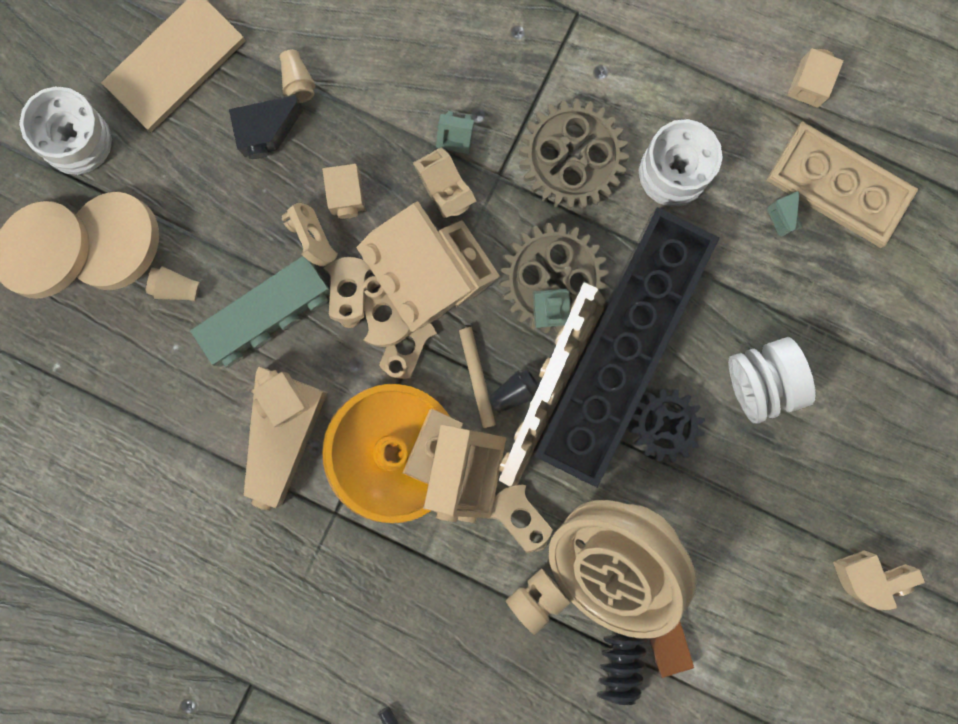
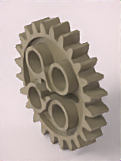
[519,99,629,210]
[498,223,609,333]

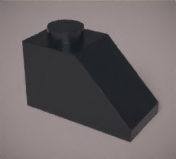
[229,95,303,159]

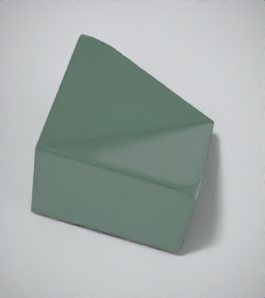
[767,191,802,237]

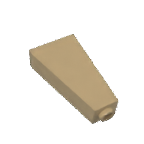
[244,367,327,511]

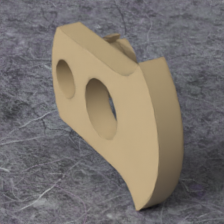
[282,203,338,266]
[323,257,372,328]
[363,276,411,347]
[379,321,437,379]
[487,485,553,553]

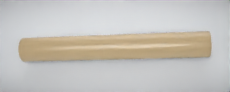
[459,327,496,428]

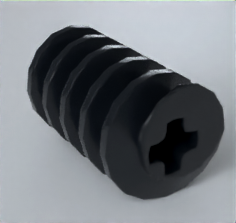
[596,632,648,705]

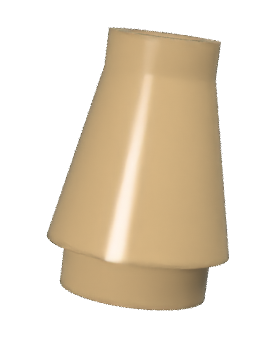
[279,49,316,103]
[146,266,200,301]

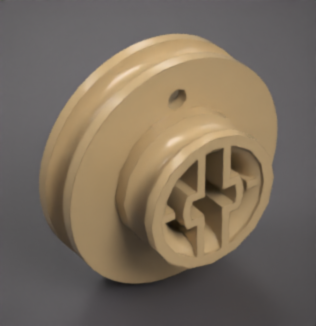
[549,500,696,638]

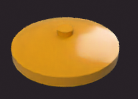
[323,384,450,523]

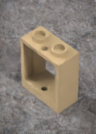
[424,425,506,523]

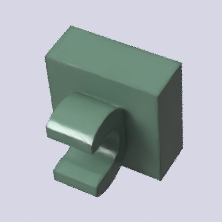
[436,111,474,154]
[533,289,570,328]

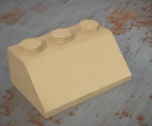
[356,202,475,332]

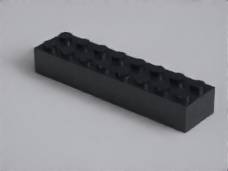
[532,207,720,488]

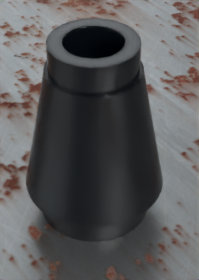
[489,369,539,414]

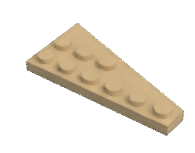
[499,282,608,487]

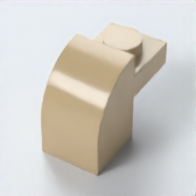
[413,147,476,218]
[833,550,925,610]

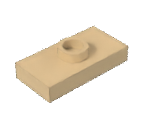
[403,409,463,485]

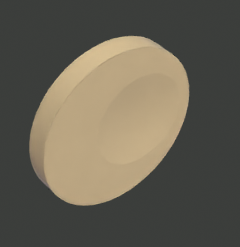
[76,192,159,290]
[0,201,89,299]

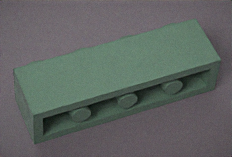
[190,256,330,368]

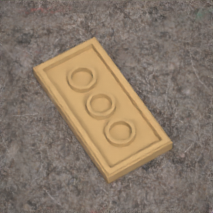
[101,0,246,132]
[766,121,918,248]

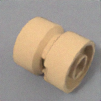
[506,568,571,635]

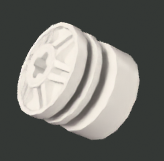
[19,86,112,175]
[639,119,723,207]
[728,337,815,424]

